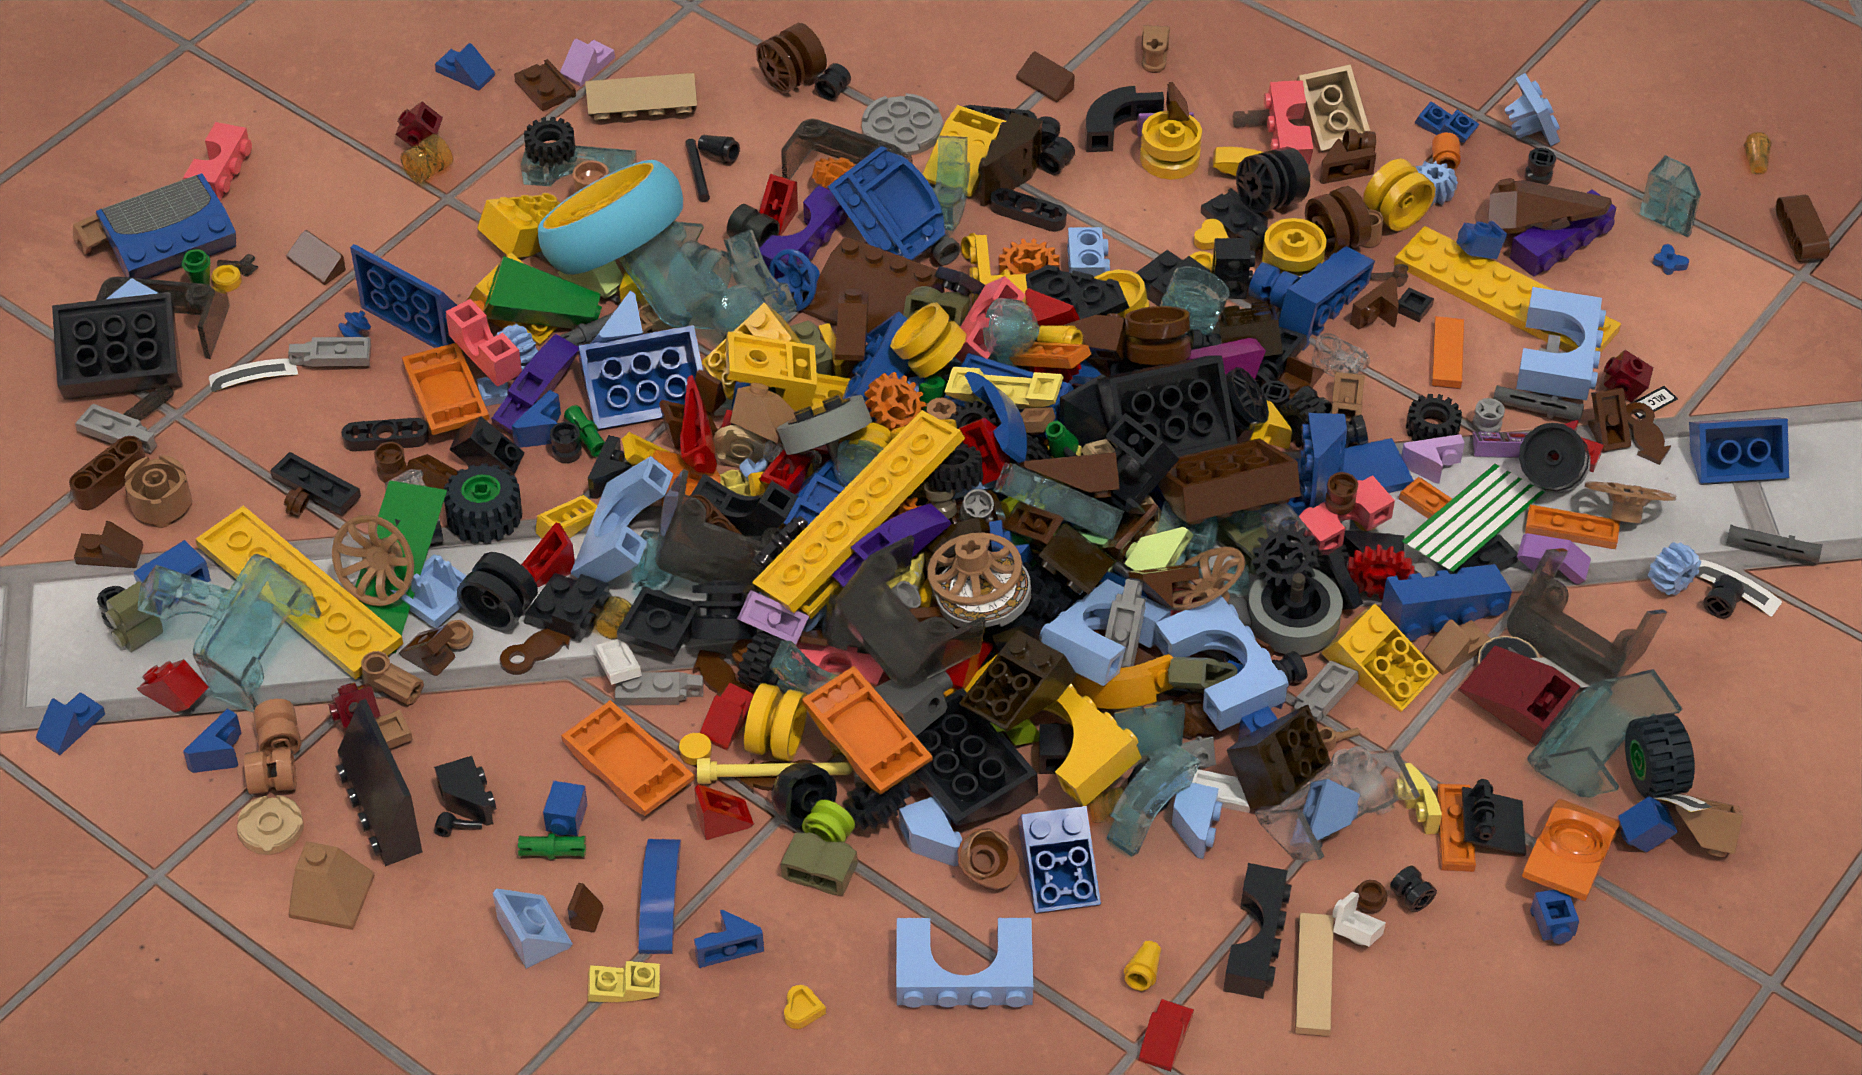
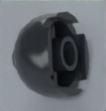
[771,762,837,830]

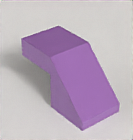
[1517,533,1591,585]

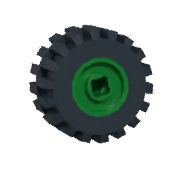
[444,464,523,543]
[1625,713,1695,798]

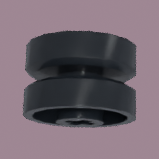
[1519,423,1591,493]
[457,552,538,631]

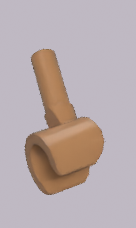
[1318,726,1360,751]

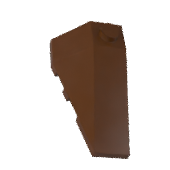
[1488,178,1612,234]

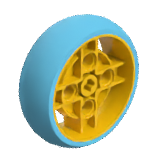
[538,160,683,275]

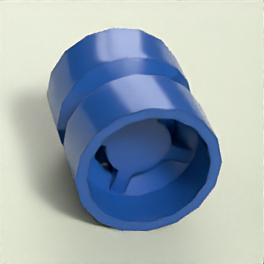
[1248,262,1301,309]

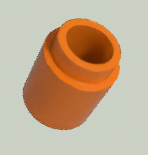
[1432,132,1461,171]

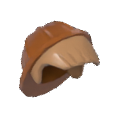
[957,828,1020,890]

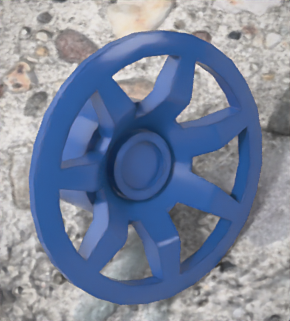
[769,249,820,311]

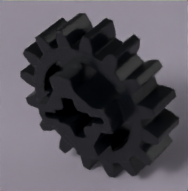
[1252,524,1321,591]
[1023,562,1072,619]
[842,779,911,831]

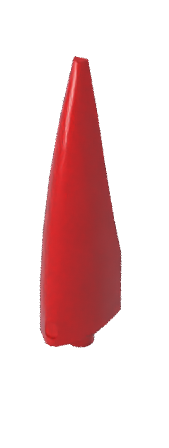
[680,375,717,474]

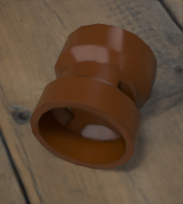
[1342,129,1376,152]
[374,442,407,483]
[1325,472,1358,515]

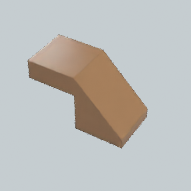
[1331,372,1365,421]

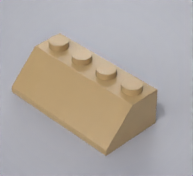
[585,73,697,120]

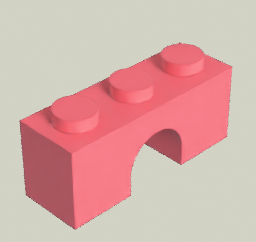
[1264,80,1313,164]
[183,122,252,200]
[955,276,1025,363]
[446,299,522,387]
[1297,475,1395,550]
[788,635,891,688]

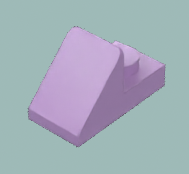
[560,39,615,87]
[1401,434,1465,484]
[737,590,809,645]

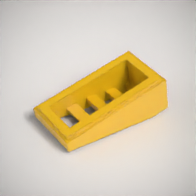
[536,495,597,539]

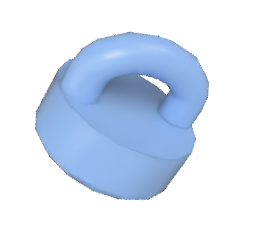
[739,457,769,481]

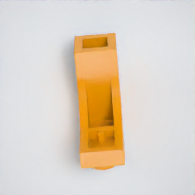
[1071,654,1174,709]

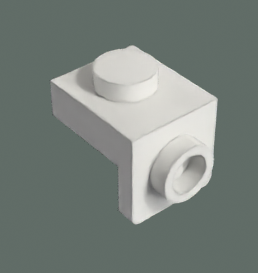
[1333,891,1386,947]

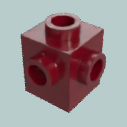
[395,101,443,151]
[1603,350,1654,402]
[328,682,381,728]

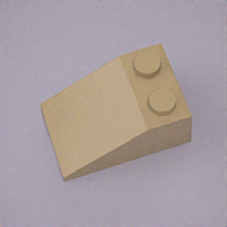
[1296,64,1370,153]

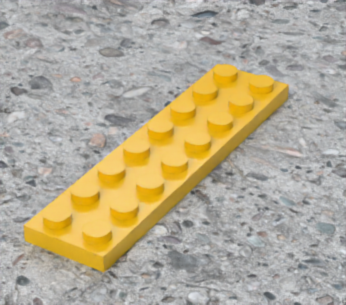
[1394,226,1621,352]
[752,410,965,613]
[195,505,403,680]

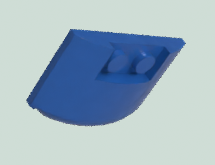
[827,146,946,261]

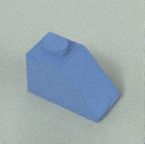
[1293,779,1360,845]

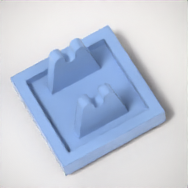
[1504,73,1560,147]
[390,554,466,628]

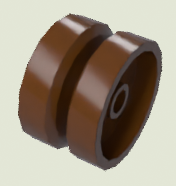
[1305,186,1372,257]
[1125,306,1191,365]

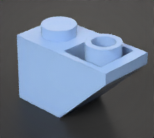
[1172,780,1223,859]
[899,797,962,867]

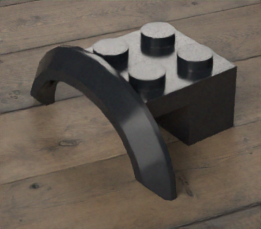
[1064,413,1179,515]

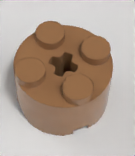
[125,455,192,528]

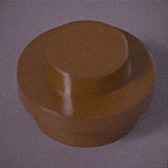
[284,486,310,516]
[1355,880,1388,912]

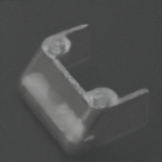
[1255,749,1420,863]

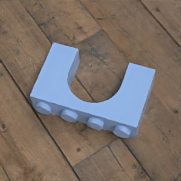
[1516,287,1606,401]
[571,456,673,583]
[1039,579,1171,686]
[1154,595,1289,731]
[896,918,1033,1008]

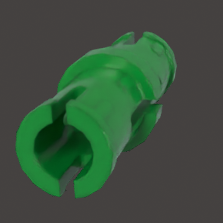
[564,405,605,457]
[518,833,586,859]

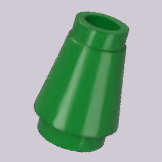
[182,249,211,292]
[1046,421,1079,458]

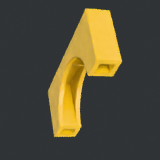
[956,654,1142,806]

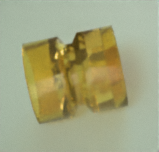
[400,134,453,184]

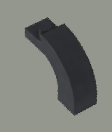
[1085,86,1164,152]
[689,474,798,536]

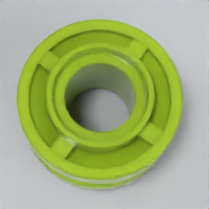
[802,800,855,842]

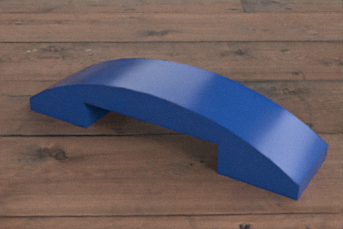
[965,371,1027,463]
[638,839,681,954]

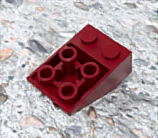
[1458,645,1580,746]

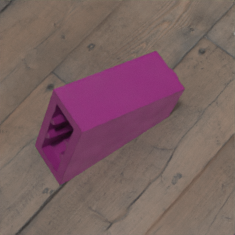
[1182,338,1266,379]

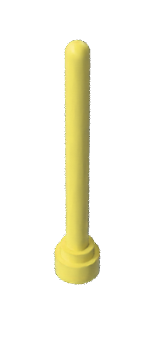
[697,758,853,784]

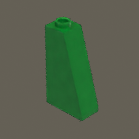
[483,256,602,329]

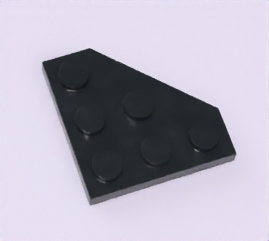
[1026,265,1130,320]

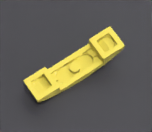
[945,367,1064,409]

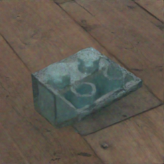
[1639,155,1701,237]
[1114,700,1185,756]

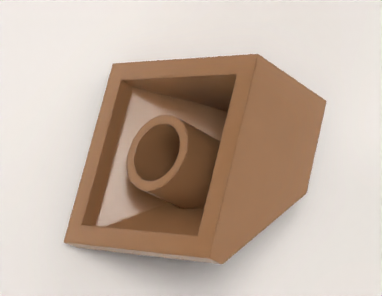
[730,383,795,443]
[1674,794,1743,857]
[289,841,375,930]

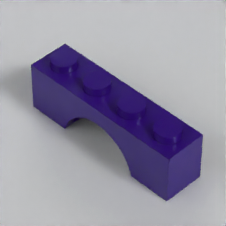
[756,185,848,280]
[1510,189,1617,277]

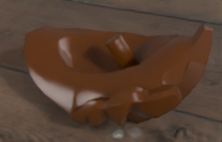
[1164,693,1224,738]

